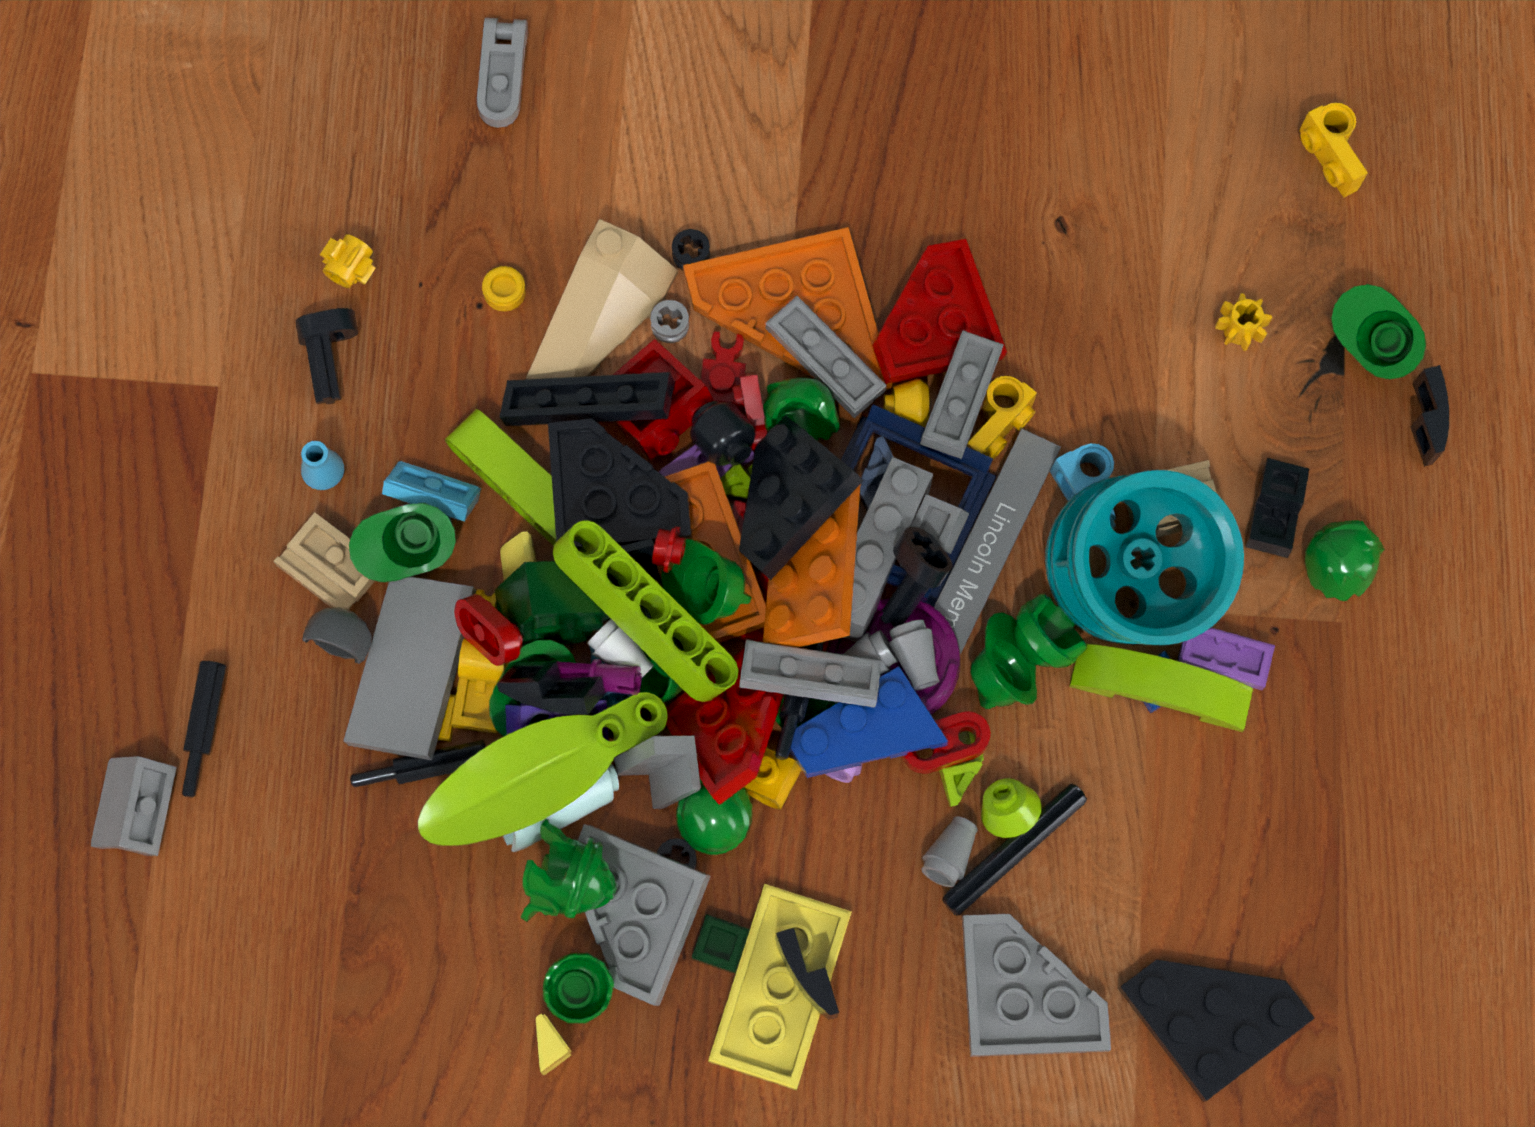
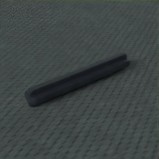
[942,783,1087,916]

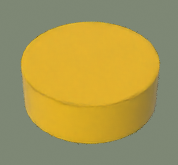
[482,266,526,312]

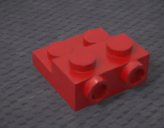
[613,339,714,460]

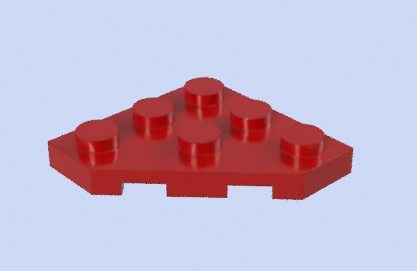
[872,239,1008,384]
[666,634,784,805]

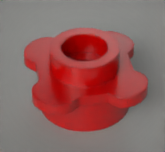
[652,526,686,573]

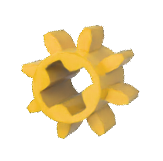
[320,234,376,288]
[1215,293,1272,351]

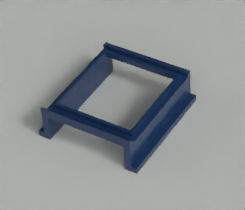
[841,404,996,607]

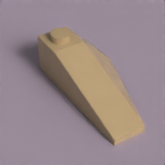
[526,219,678,379]

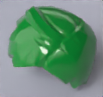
[763,377,839,441]
[1305,520,1385,601]

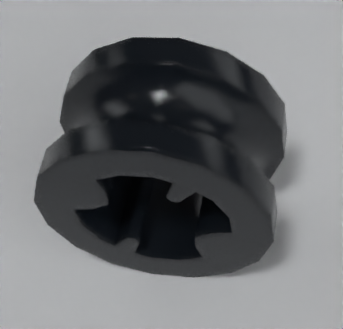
[672,229,710,271]
[657,838,697,869]

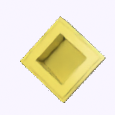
[500,531,536,580]
[536,1013,572,1075]

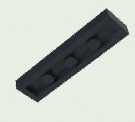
[499,372,675,426]

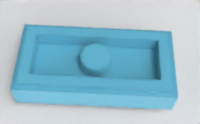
[382,461,481,522]

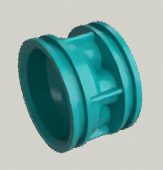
[1045,470,1244,645]

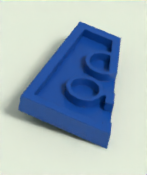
[790,666,948,778]

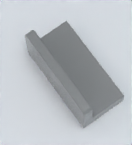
[614,736,701,809]
[91,756,177,856]

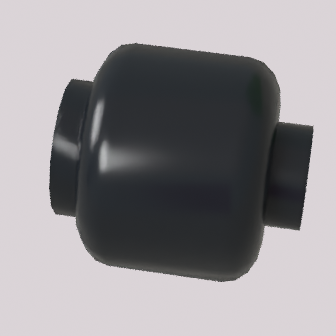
[690,401,756,466]

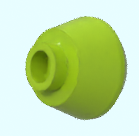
[981,778,1042,838]

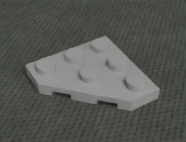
[578,824,711,1006]
[962,914,1111,1057]

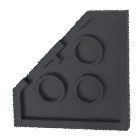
[739,415,863,580]
[548,418,692,552]
[1118,959,1314,1102]

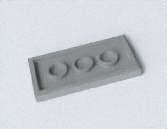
[344,577,477,760]

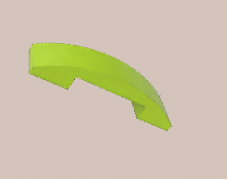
[1069,644,1253,732]

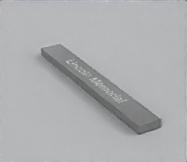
[934,429,1061,655]

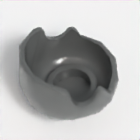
[302,607,371,664]

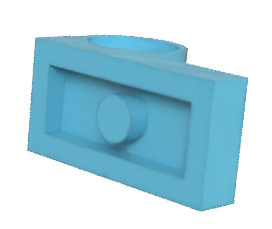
[1050,443,1116,530]

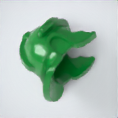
[521,819,617,922]

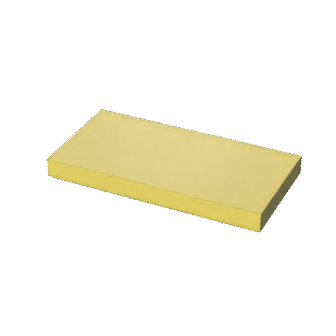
[708,884,852,1091]

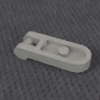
[477,17,528,128]

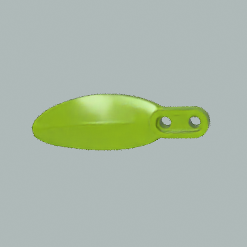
[418,692,667,846]

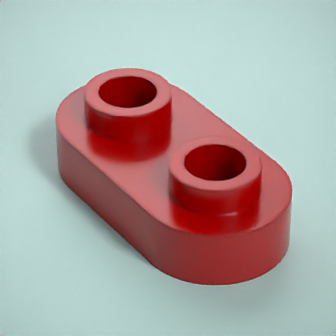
[454,594,523,666]
[902,711,991,774]

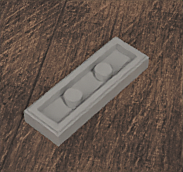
[765,296,887,418]
[920,330,1004,459]
[739,640,882,707]

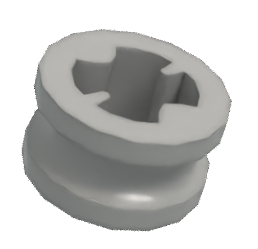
[650,300,689,343]

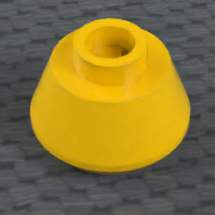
[883,379,929,428]

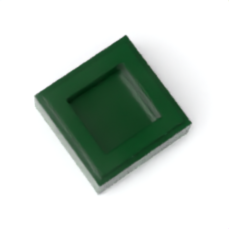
[691,914,750,974]

